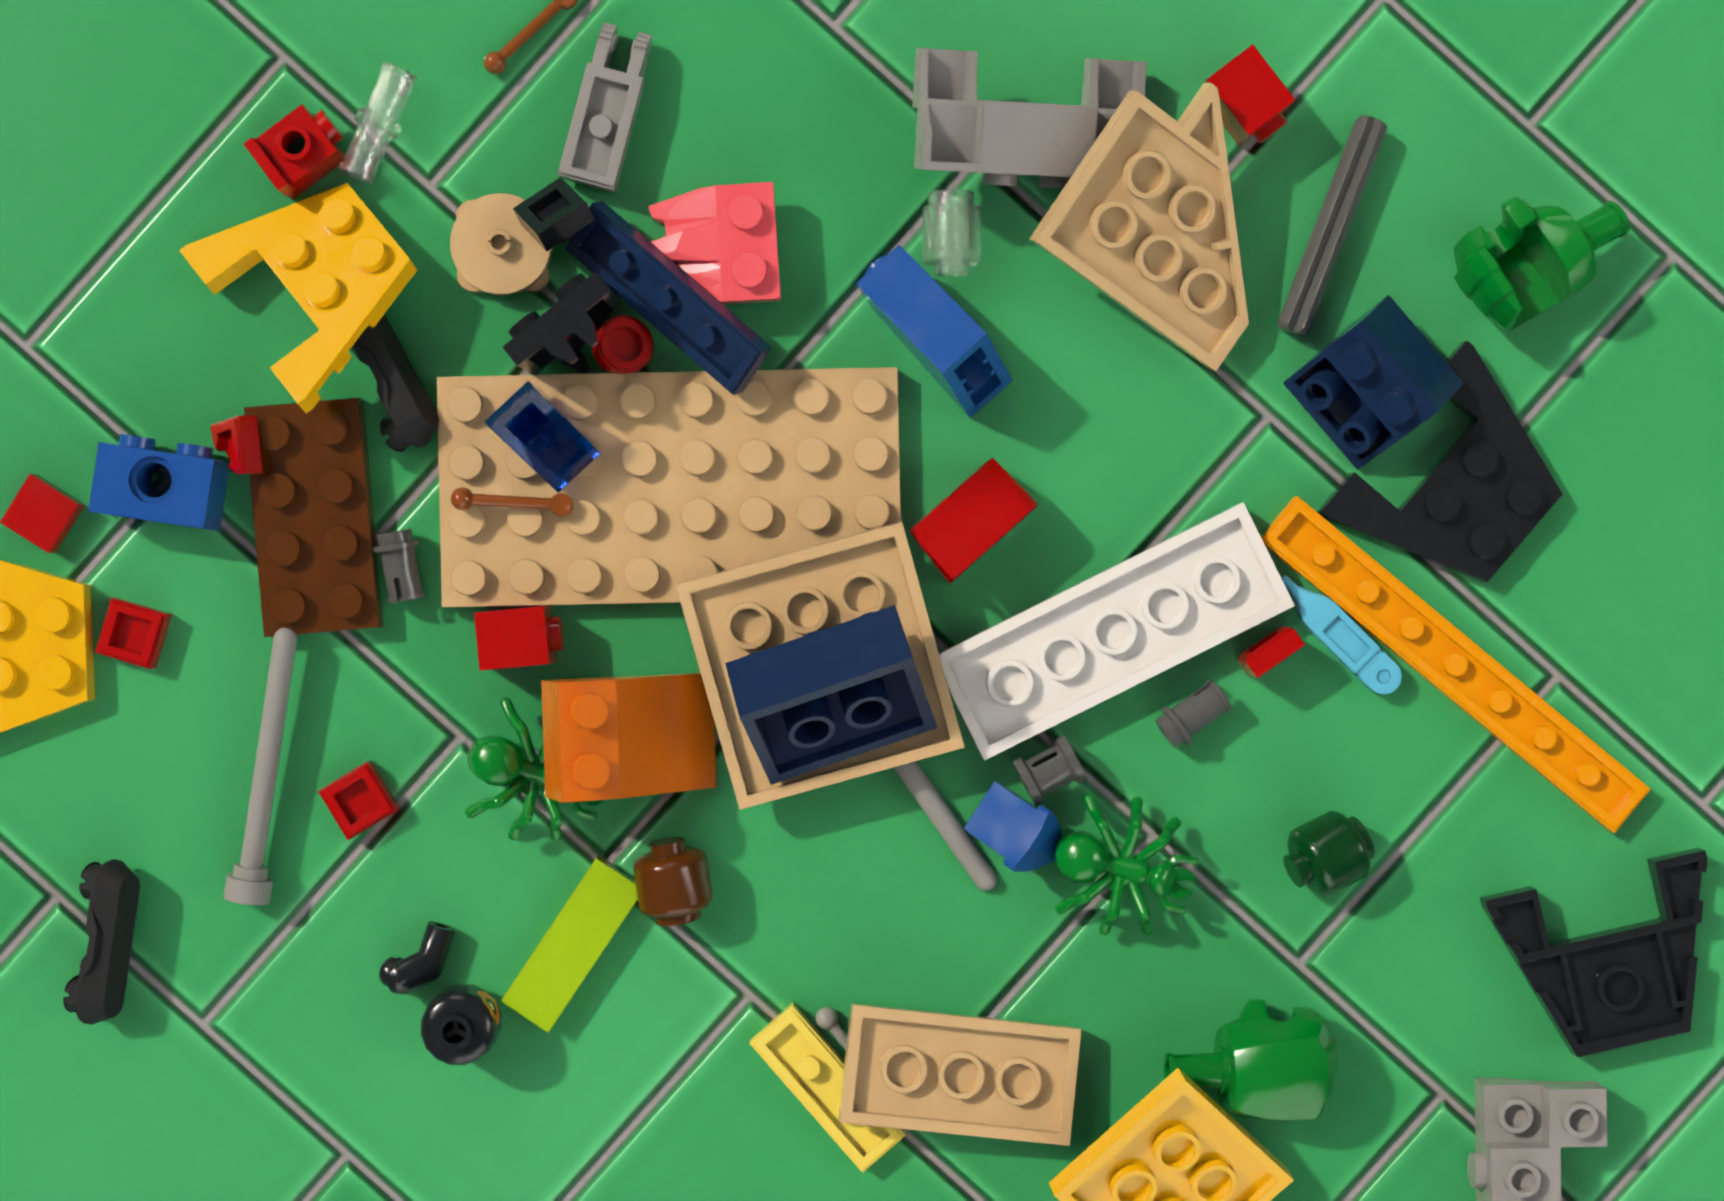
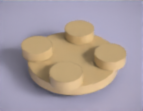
[450,193,552,296]

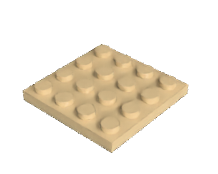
[676,521,965,810]

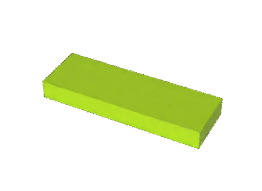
[501,856,638,1033]

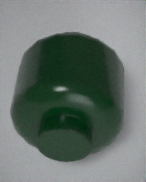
[1283,811,1375,897]

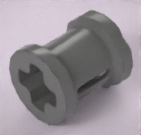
[1012,736,1087,807]

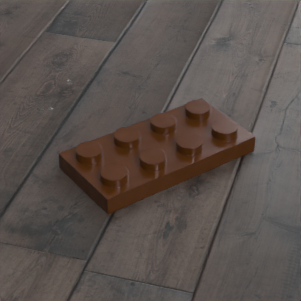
[244,398,384,637]

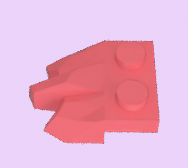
[648,182,781,306]

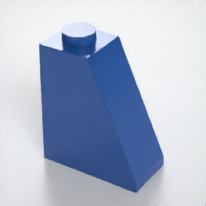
[856,245,1013,418]

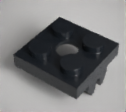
[503,271,623,375]

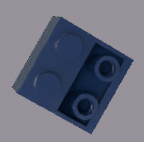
[1283,295,1464,470]

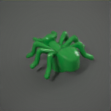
[464,697,603,842]
[1054,793,1198,935]

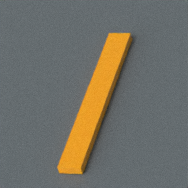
[1261,496,1651,833]

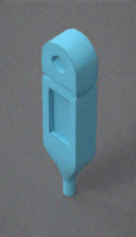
[1282,575,1402,695]

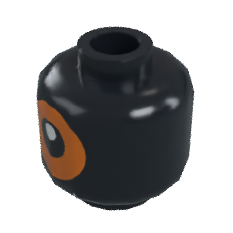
[421,984,502,1065]

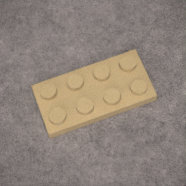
[838,1003,1082,1146]

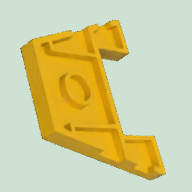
[179,183,417,414]
[0,559,95,733]

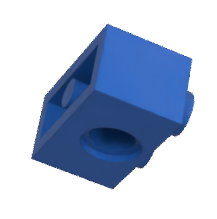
[88,434,230,530]

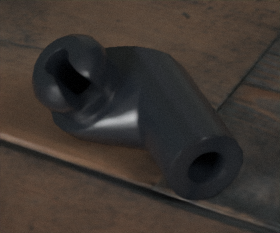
[379,921,456,994]

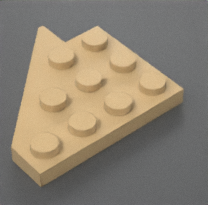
[1029,83,1249,371]

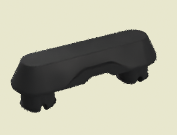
[352,314,439,452]
[63,859,140,1025]

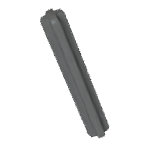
[1278,115,1387,336]

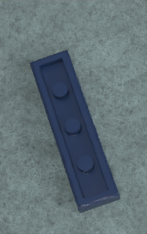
[565,201,772,395]

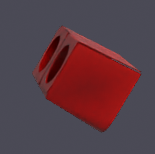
[909,458,1038,584]

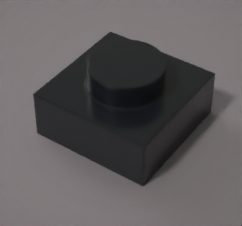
[513,177,595,252]

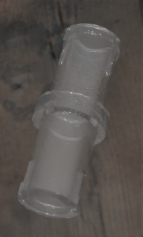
[338,62,418,185]

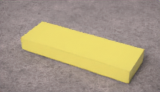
[749,1002,906,1173]

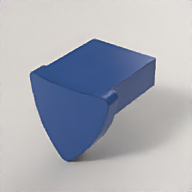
[964,781,1062,872]

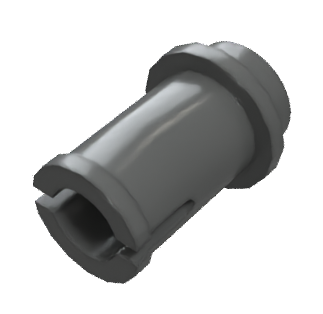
[373,529,425,603]
[1155,679,1233,748]

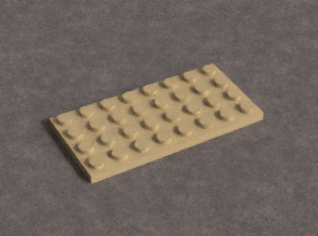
[437,367,901,607]

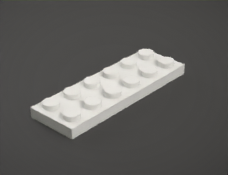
[939,502,1295,761]

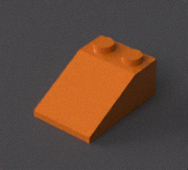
[541,673,717,803]

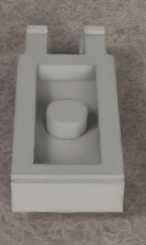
[558,23,653,193]

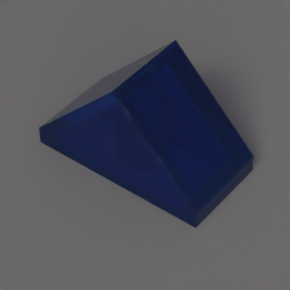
[484,381,601,493]

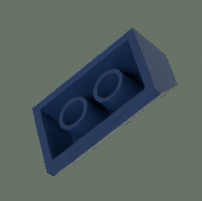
[725,605,937,785]

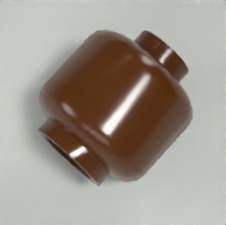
[633,837,713,926]

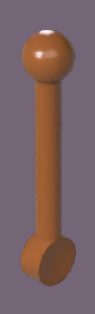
[484,0,578,74]
[451,487,574,516]

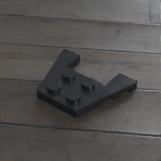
[1317,340,1562,582]
[1480,848,1707,1057]

